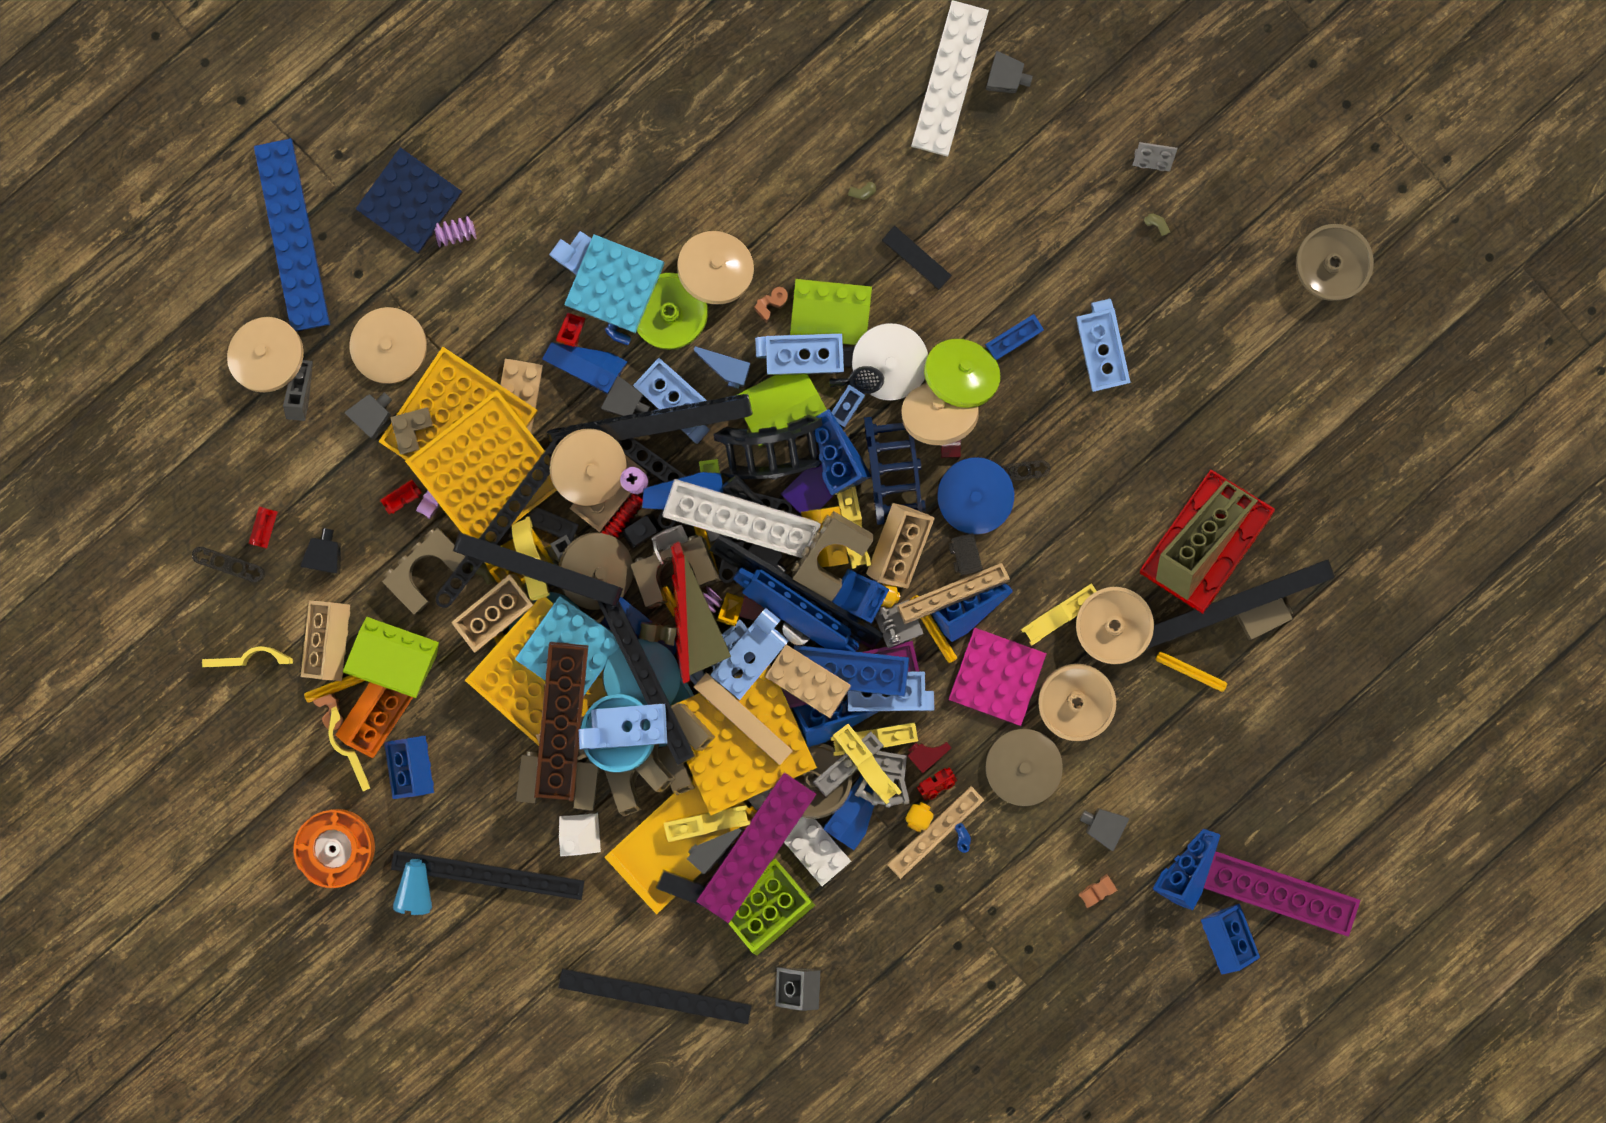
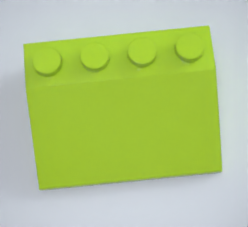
[790,279,872,346]
[738,374,827,448]
[343,617,439,698]
[728,859,815,955]

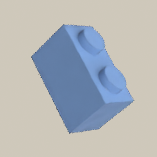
[831,385,865,429]

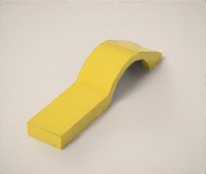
[837,487,871,569]
[512,516,550,601]
[1021,583,1097,646]
[202,646,293,667]
[328,706,370,791]
[830,722,918,756]
[833,724,902,804]
[664,805,750,842]

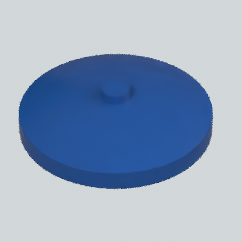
[938,457,1014,534]

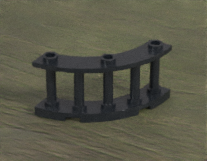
[713,415,823,480]

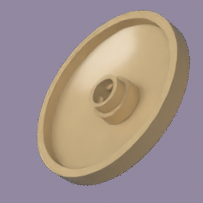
[677,231,754,304]
[350,307,427,384]
[227,317,304,393]
[902,382,979,445]
[550,429,626,506]
[1076,587,1154,664]
[1038,664,1116,741]

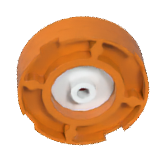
[293,809,375,888]

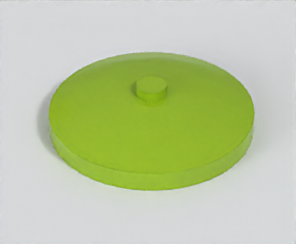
[637,273,708,350]
[924,339,1000,408]

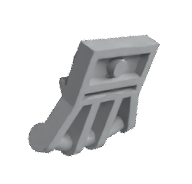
[854,751,909,808]

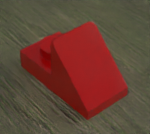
[556,313,586,347]

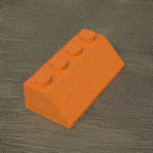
[335,682,413,758]

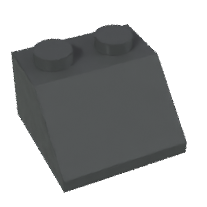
[775,967,820,1011]

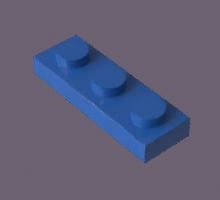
[985,314,1044,360]

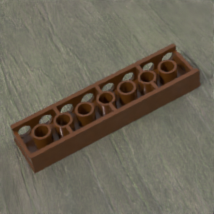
[534,642,589,801]

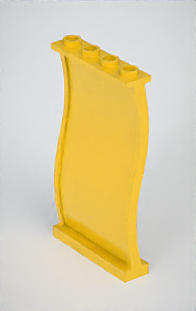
[604,776,757,915]

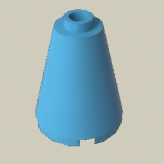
[393,859,432,915]

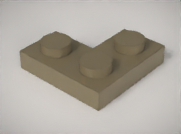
[390,407,433,455]

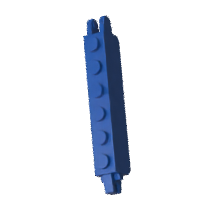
[733,568,859,652]

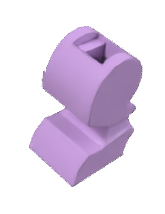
[416,491,440,519]

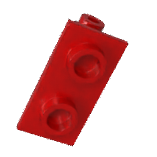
[380,479,422,515]
[249,507,278,548]
[917,767,957,801]

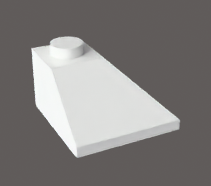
[559,813,601,856]

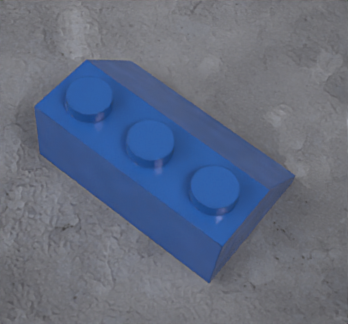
[384,736,434,799]
[1201,903,1260,974]

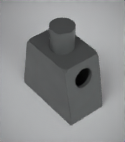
[986,51,1033,93]
[601,376,650,416]
[345,392,392,440]
[1080,808,1129,851]

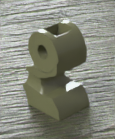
[638,622,677,646]

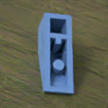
[694,346,750,389]

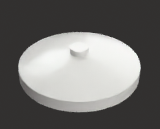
[852,323,928,400]

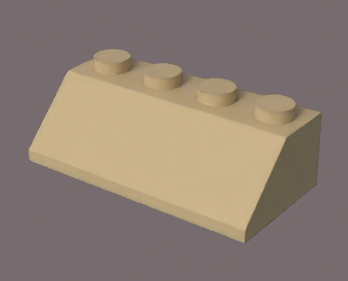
[866,503,935,589]
[451,574,534,653]
[300,600,350,681]

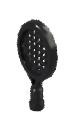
[829,366,884,394]

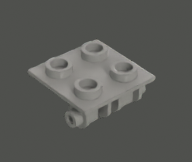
[1132,142,1177,171]
[875,600,924,648]

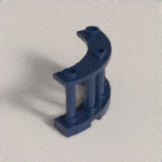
[864,417,926,525]

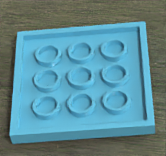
[564,235,665,333]
[515,596,619,695]

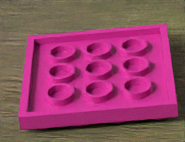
[948,628,1047,726]

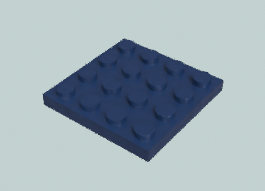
[356,147,463,254]

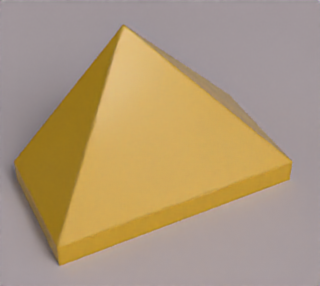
[717,593,744,626]

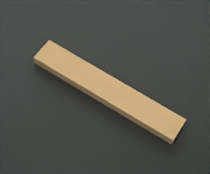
[897,563,1010,624]
[694,673,793,765]
[887,786,984,879]

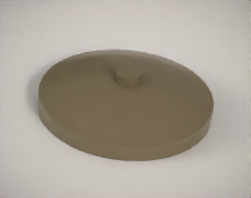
[1296,224,1374,301]
[558,533,633,610]
[985,729,1063,806]
[794,743,852,819]

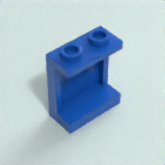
[832,569,890,624]

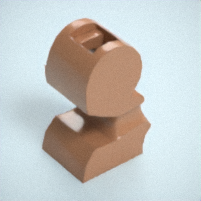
[754,287,788,323]
[313,693,344,730]
[1078,874,1118,908]

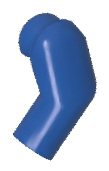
[605,323,631,345]
[955,823,971,853]

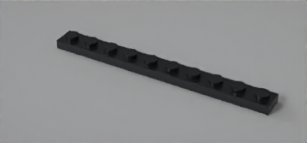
[709,534,883,650]
[597,601,696,766]
[391,850,585,900]
[558,968,752,1024]

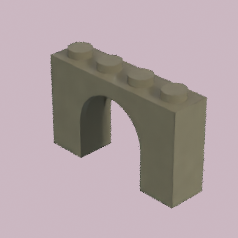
[791,511,873,602]
[382,528,471,615]
[630,535,721,609]
[635,703,715,792]
[605,745,695,816]
[516,751,599,811]

